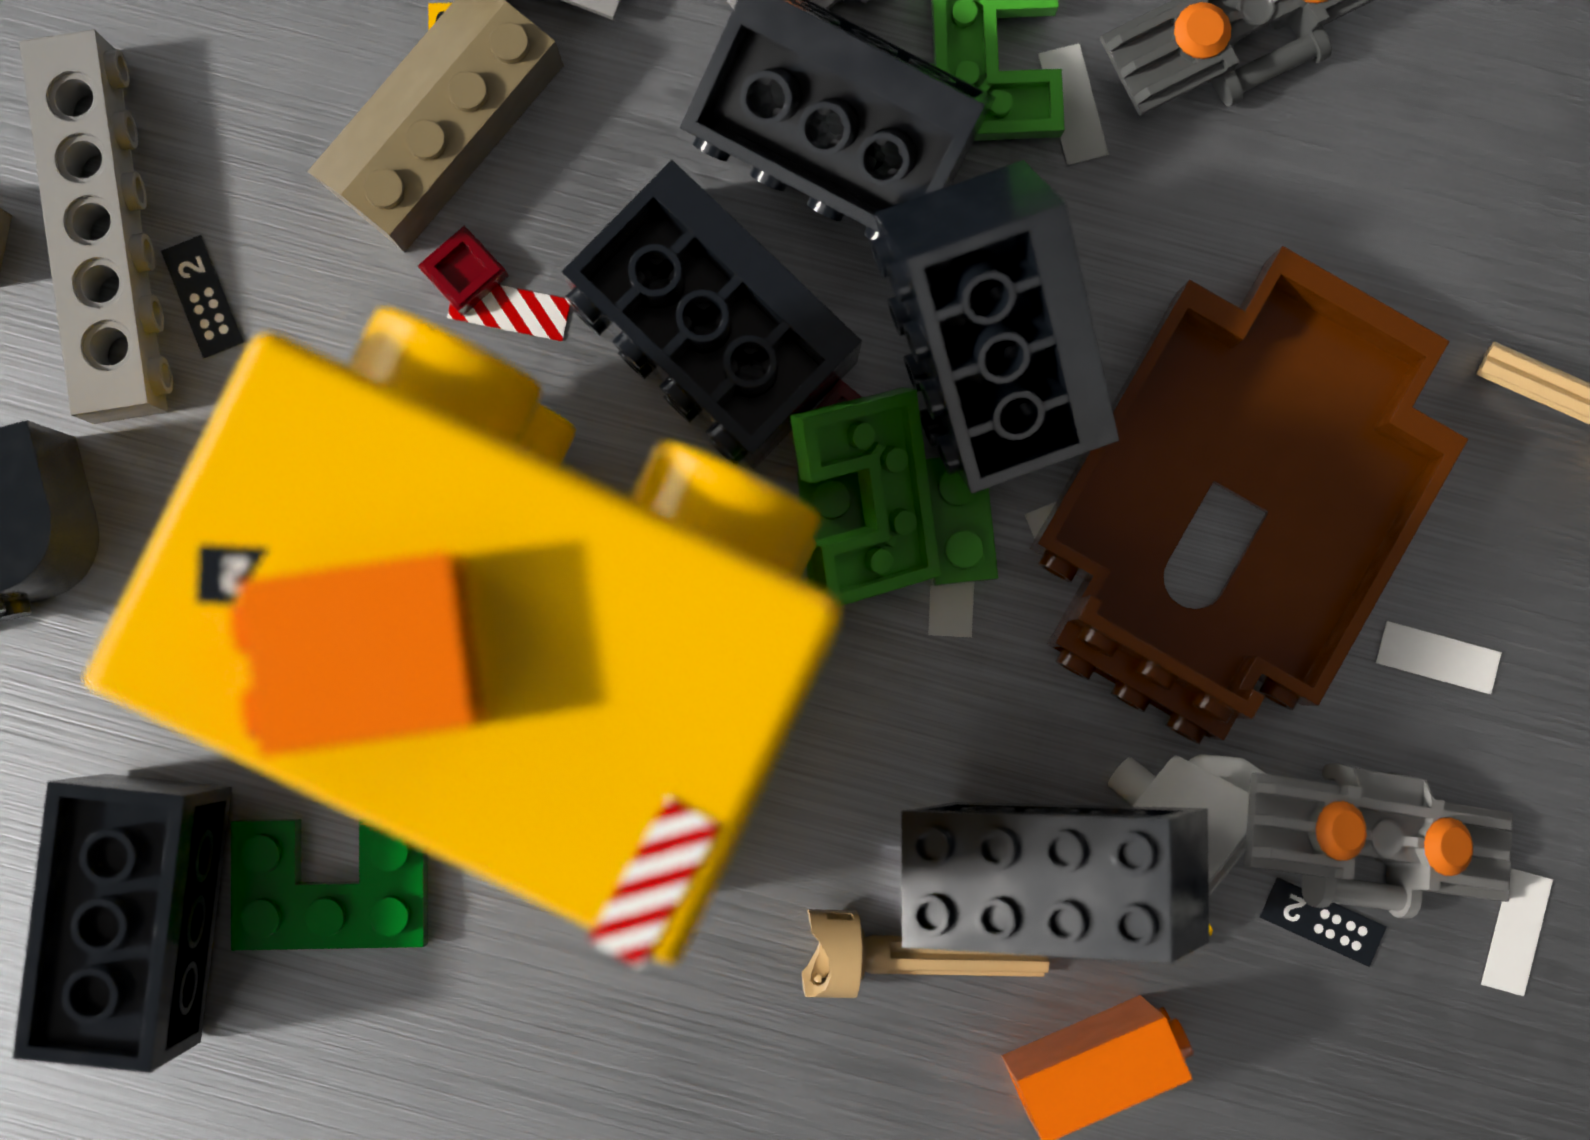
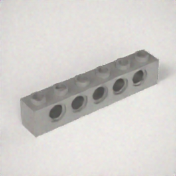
[19,29,173,424]

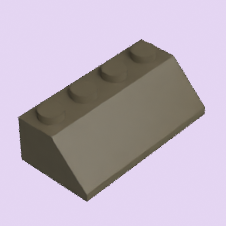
[307,0,564,253]

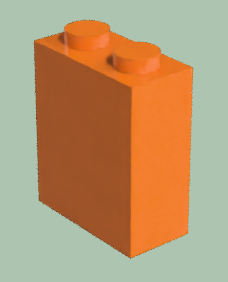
[230,552,485,757]
[1001,995,1194,1140]

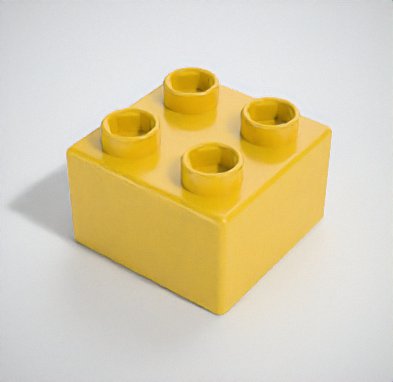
[84,307,842,965]

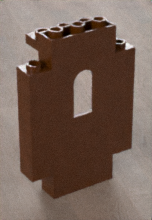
[1030,246,1468,745]

